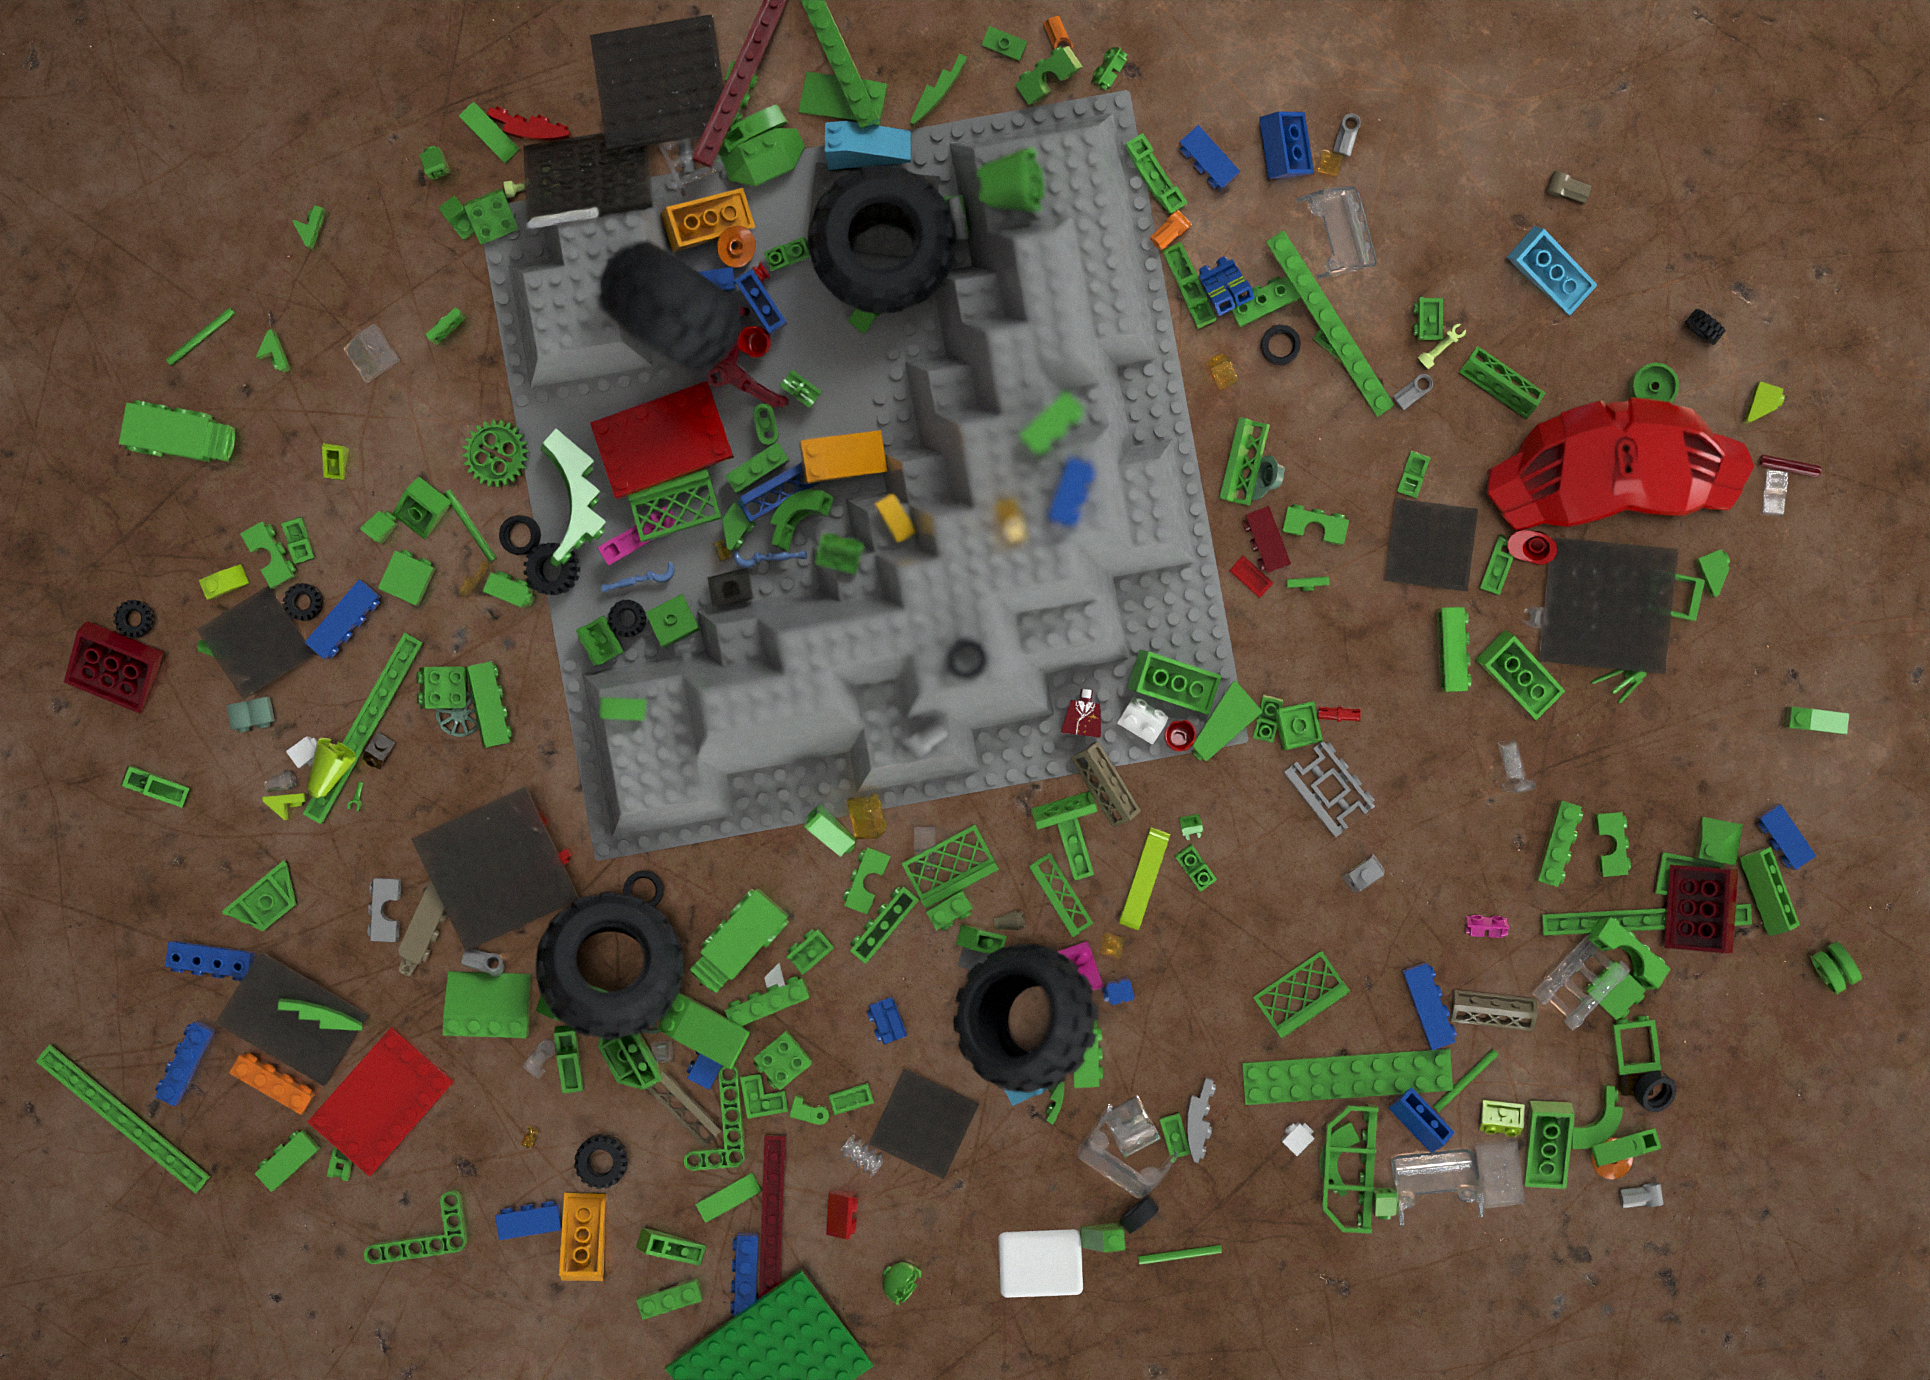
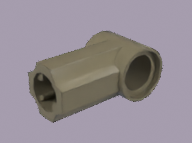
[1546,171,1591,203]

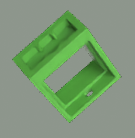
[1642,569,1705,621]
[1610,1015,1661,1075]

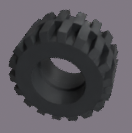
[523,543,580,595]
[574,1134,628,1189]

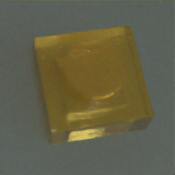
[1318,149,1344,176]

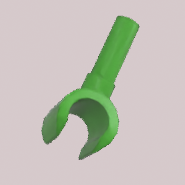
[348,782,363,812]

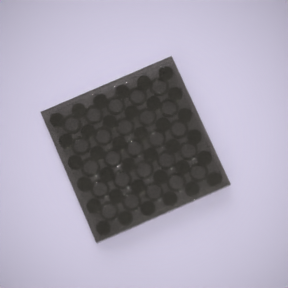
[590,14,731,152]
[523,125,654,229]
[1539,537,1679,674]
[411,786,580,951]

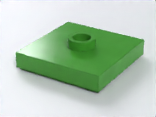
[425,307,466,345]
[645,594,700,649]
[1274,701,1323,750]

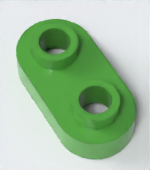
[753,404,779,445]

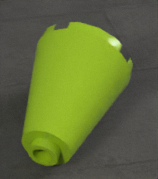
[307,738,357,798]

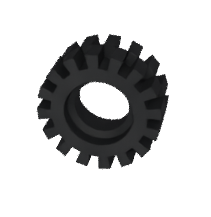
[1685,308,1726,345]
[283,583,323,621]
[608,599,647,637]
[113,600,154,638]

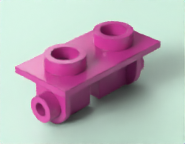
[1465,915,1510,938]

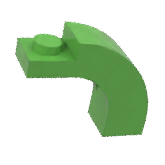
[770,489,834,551]
[1571,1084,1623,1149]
[1318,1121,1360,1197]

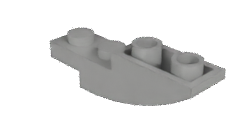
[1186,1077,1216,1163]

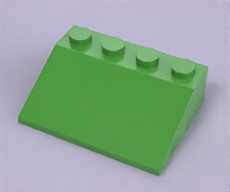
[443,971,531,1038]

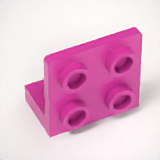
[1058,941,1103,990]

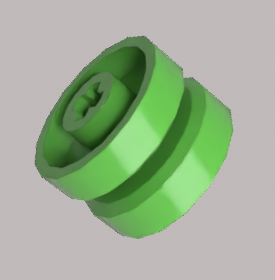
[1628,363,1679,402]
[1811,941,1862,995]

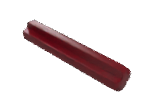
[1759,455,1821,477]

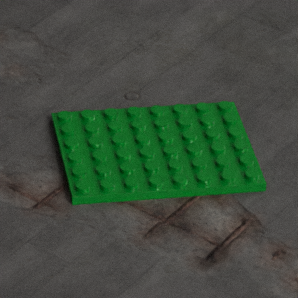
[665,1269,874,1380]

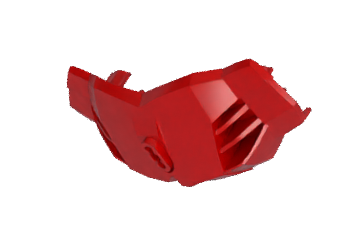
[1486,397,1754,531]

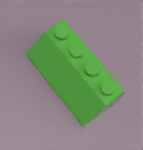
[1437,607,1471,692]

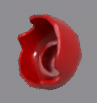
[738,326,772,358]
[1164,719,1196,752]

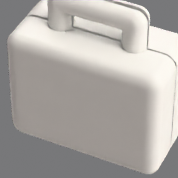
[998,1229,1083,1298]

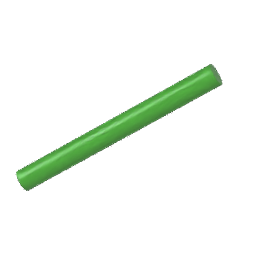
[166,307,235,366]
[444,489,496,563]
[1433,1049,1499,1112]
[1138,1245,1222,1265]

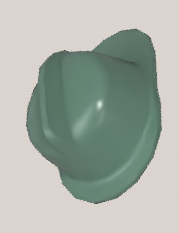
[1243,455,1285,500]

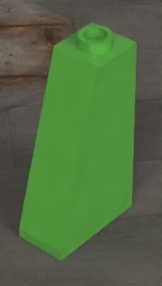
[1191,681,1263,761]

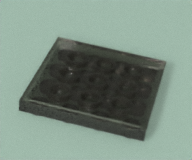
[1384,498,1478,592]
[197,586,315,700]
[869,1068,979,1179]

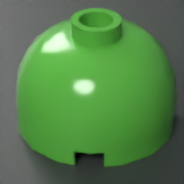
[882,1262,922,1305]

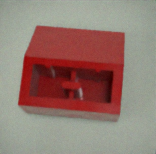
[826,1191,858,1239]

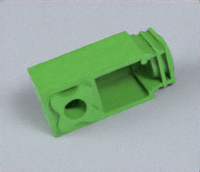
[119,400,235,462]
[690,888,789,993]

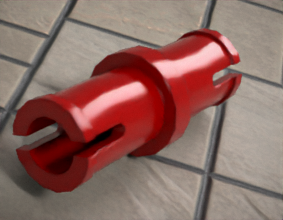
[1318,706,1361,722]

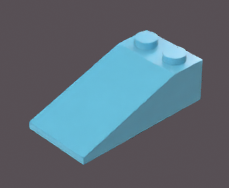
[825,121,911,170]
[1507,226,1597,316]

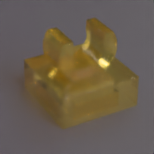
[1100,933,1125,958]

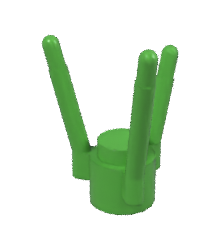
[1591,662,1646,703]

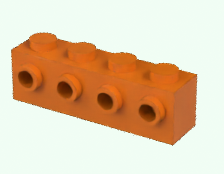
[229,1053,316,1115]

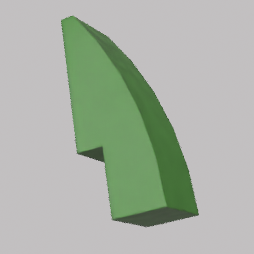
[459,101,520,164]
[121,765,190,808]
[554,1025,583,1094]
[695,1172,762,1223]

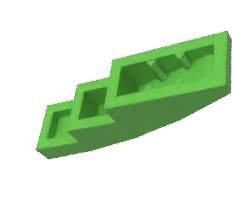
[910,53,967,127]
[1162,242,1217,329]
[278,998,362,1030]

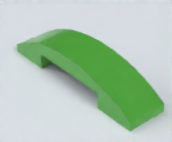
[1125,133,1188,214]

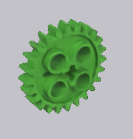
[462,419,530,487]

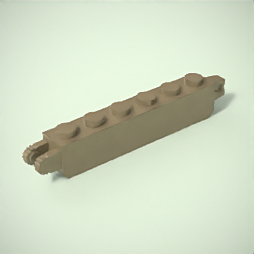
[398,830,475,977]

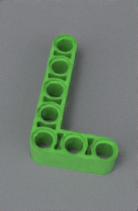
[684,1065,745,1171]
[364,1190,468,1264]

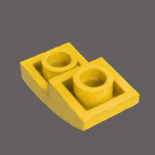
[875,493,916,543]

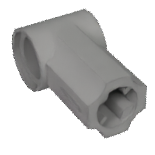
[1333,113,1361,157]
[1393,374,1433,410]
[904,721,948,760]
[461,947,505,977]
[1620,1183,1663,1208]

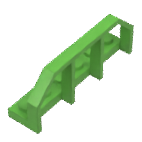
[1322,1104,1379,1233]

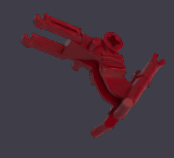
[707,307,789,408]

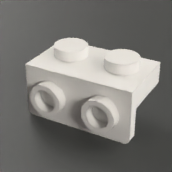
[1117,696,1168,745]

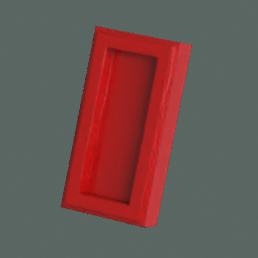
[1229,555,1273,598]

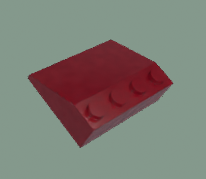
[64,621,164,714]
[1664,865,1738,953]

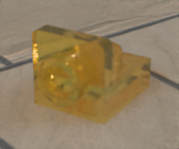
[1206,354,1238,390]

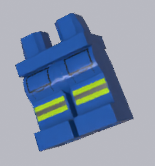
[1199,256,1255,316]

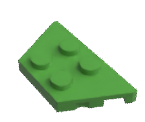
[222,860,296,931]

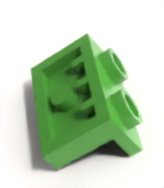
[815,533,864,575]

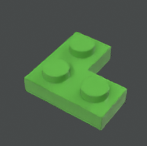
[740,1073,789,1119]

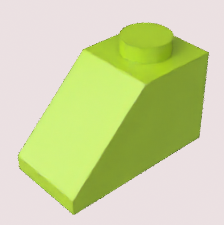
[1743,381,1785,424]
[198,564,250,600]

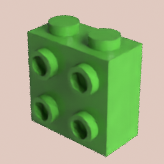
[378,549,436,606]
[483,570,536,609]
[926,889,973,931]
[1584,960,1646,1020]
[753,1030,813,1090]

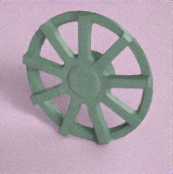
[436,691,478,737]

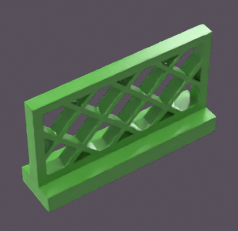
[628,469,722,542]
[901,824,999,908]
[1253,951,1350,1039]

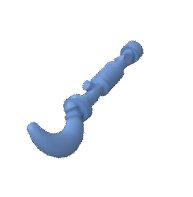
[734,551,807,569]
[601,562,675,593]

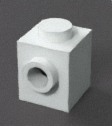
[286,737,318,768]
[1281,1122,1315,1156]

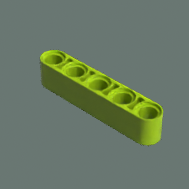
[1119,827,1170,930]

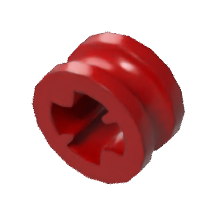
[752,262,771,283]

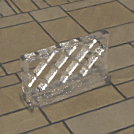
[1498,740,1536,793]

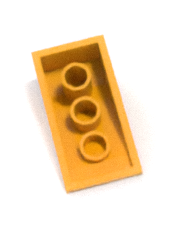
[661,188,755,252]
[799,430,888,484]
[559,1193,606,1281]

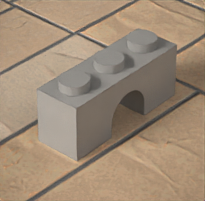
[367,878,402,942]

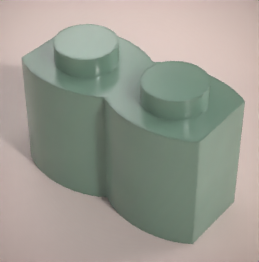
[226,697,275,733]

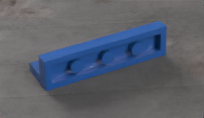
[737,462,820,523]

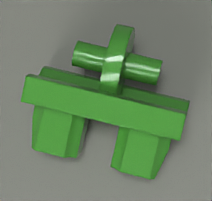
[779,369,822,409]

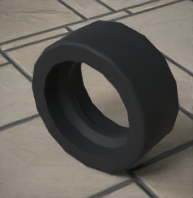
[1260,324,1301,365]
[499,515,541,555]
[946,638,987,680]
[623,870,664,907]
[1635,1071,1677,1112]
[1119,1196,1160,1234]

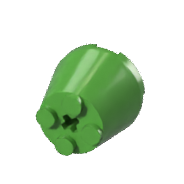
[977,147,1044,212]

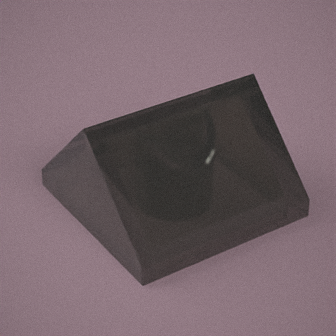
[707,568,755,609]

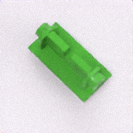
[1091,47,1127,90]

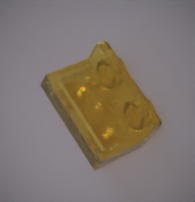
[846,793,886,839]

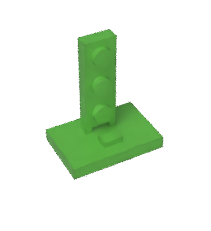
[1031,791,1097,881]

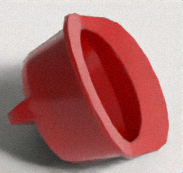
[1507,530,1557,565]

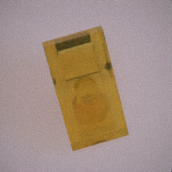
[995,497,1029,545]

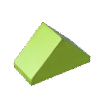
[322,443,349,480]

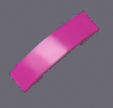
[597,505,676,566]

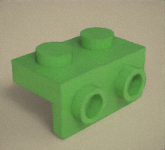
[1413,297,1443,341]
[576,616,623,667]
[786,929,835,975]

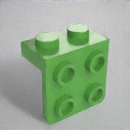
[416,667,466,709]

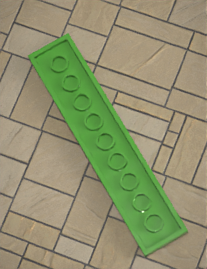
[1242,1048,1453,1105]

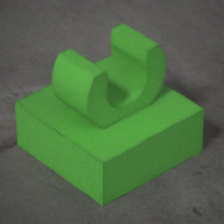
[1179,814,1203,840]

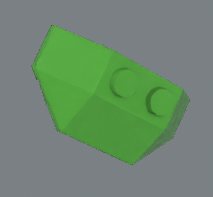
[721,128,805,186]
[598,1033,662,1090]

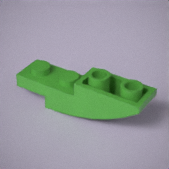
[714,104,787,166]

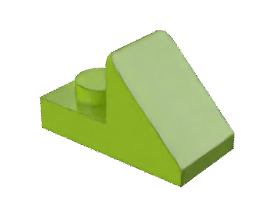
[262,793,308,820]

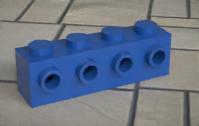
[304,579,381,659]
[165,941,255,981]
[1402,962,1457,1050]
[155,1021,216,1106]
[730,1232,759,1317]

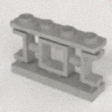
[1283,741,1375,837]

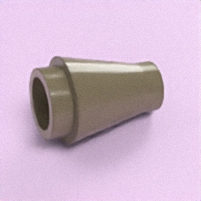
[994,910,1025,930]

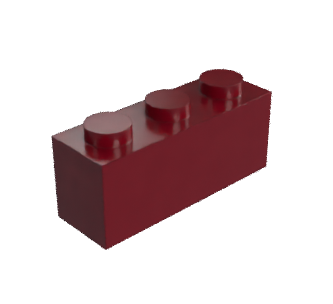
[1243,506,1291,574]

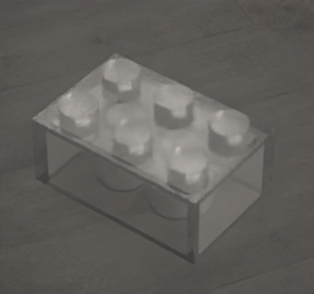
[1472,1138,1525,1209]

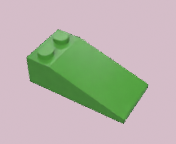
[799,72,888,126]
[1476,630,1565,720]
[1127,649,1222,715]
[657,993,750,1069]
[1524,1101,1575,1189]

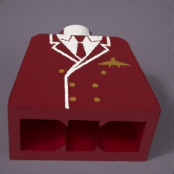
[1061,689,1101,738]

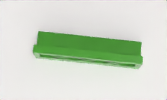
[1459,346,1545,419]
[1220,417,1270,506]
[1029,853,1094,937]

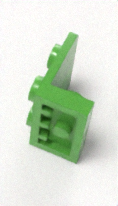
[464,187,518,244]

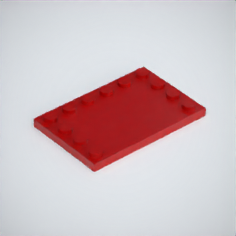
[590,381,734,499]
[307,1027,454,1177]

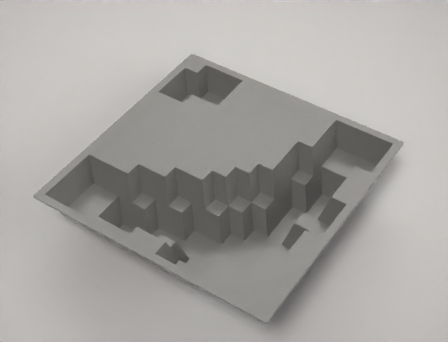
[484,90,1248,861]

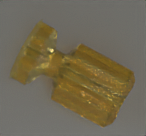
[713,539,731,561]
[521,1126,540,1149]

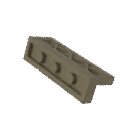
[1070,741,1141,828]
[1451,990,1538,1031]
[647,1070,722,1147]

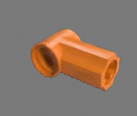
[1043,15,1073,50]
[1150,210,1192,251]

